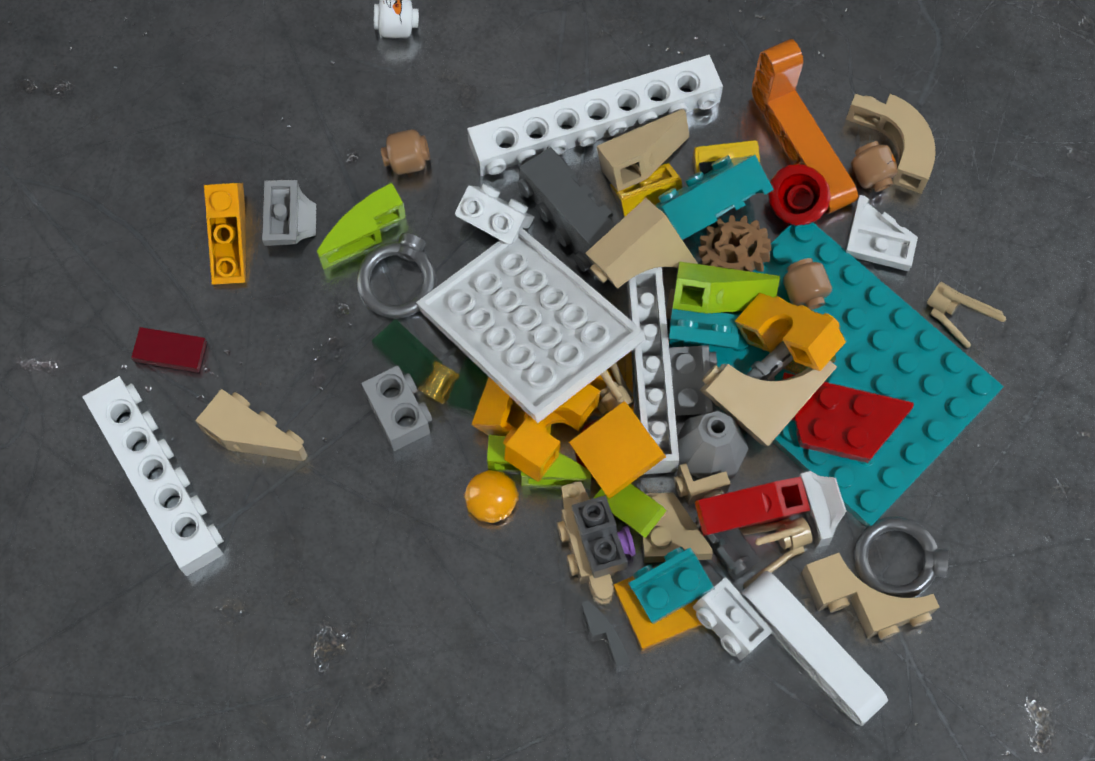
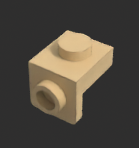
[674,463,731,506]

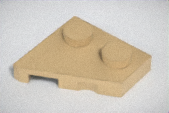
[642,492,713,563]

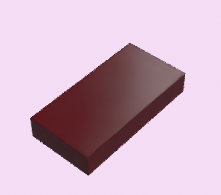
[131,327,207,373]

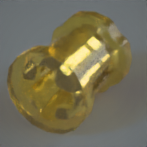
[417,361,460,405]

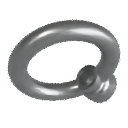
[357,233,436,318]
[854,517,949,598]

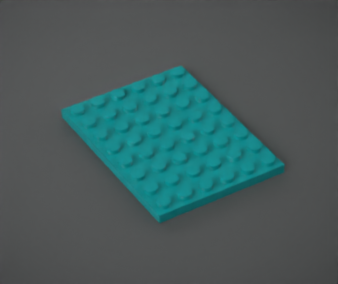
[669,222,1004,528]

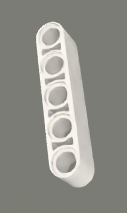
[741,571,888,726]

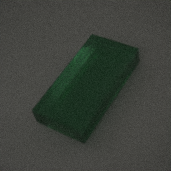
[371,319,443,389]
[447,355,489,416]

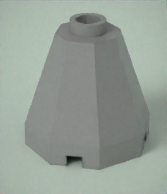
[677,411,748,479]

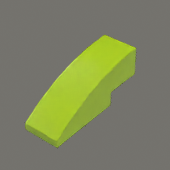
[317,183,406,270]
[487,435,591,489]

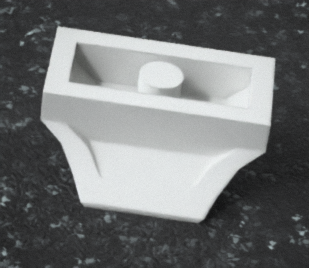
[799,471,847,548]

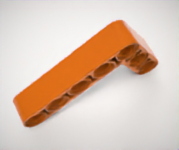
[751,39,858,214]

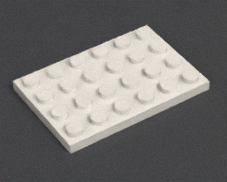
[416,228,646,423]

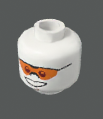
[374,0,419,39]

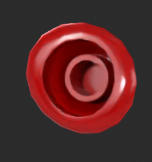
[768,164,831,225]

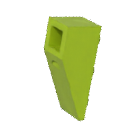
[672,261,780,314]

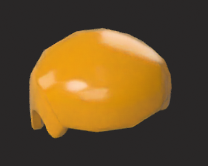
[464,470,519,523]

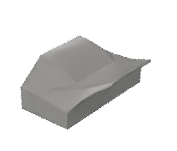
[262,180,316,246]

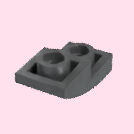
[572,495,628,578]

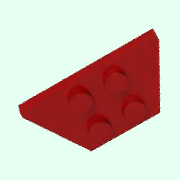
[782,372,914,463]

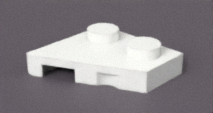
[846,195,918,271]

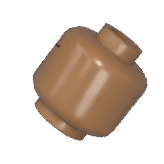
[381,129,430,175]
[851,141,898,192]
[783,258,832,310]

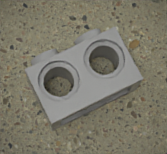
[361,366,432,451]

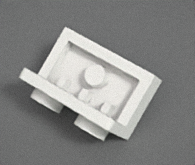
[455,183,534,244]
[693,577,774,661]

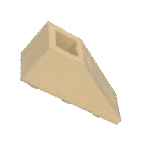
[597,109,689,192]
[195,389,307,461]

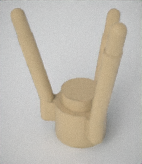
[927,282,1006,348]
[597,363,635,416]
[739,517,812,589]

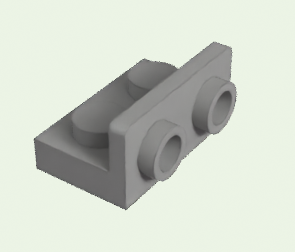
[669,345,717,416]

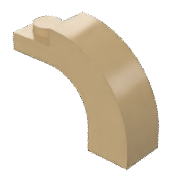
[846,94,935,194]

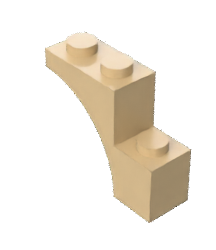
[801,553,939,640]

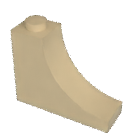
[586,198,698,289]
[700,361,837,446]

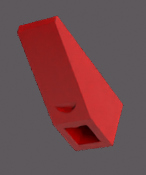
[694,476,810,536]

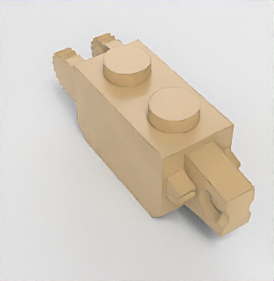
[557,481,616,606]

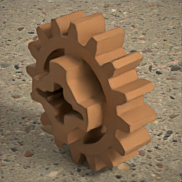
[699,215,771,272]

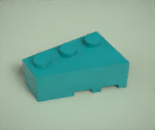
[655,155,774,240]

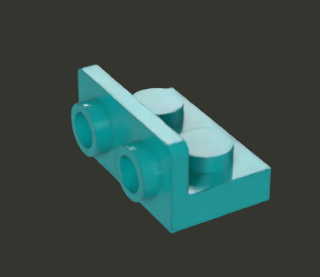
[668,309,740,349]
[628,547,715,624]

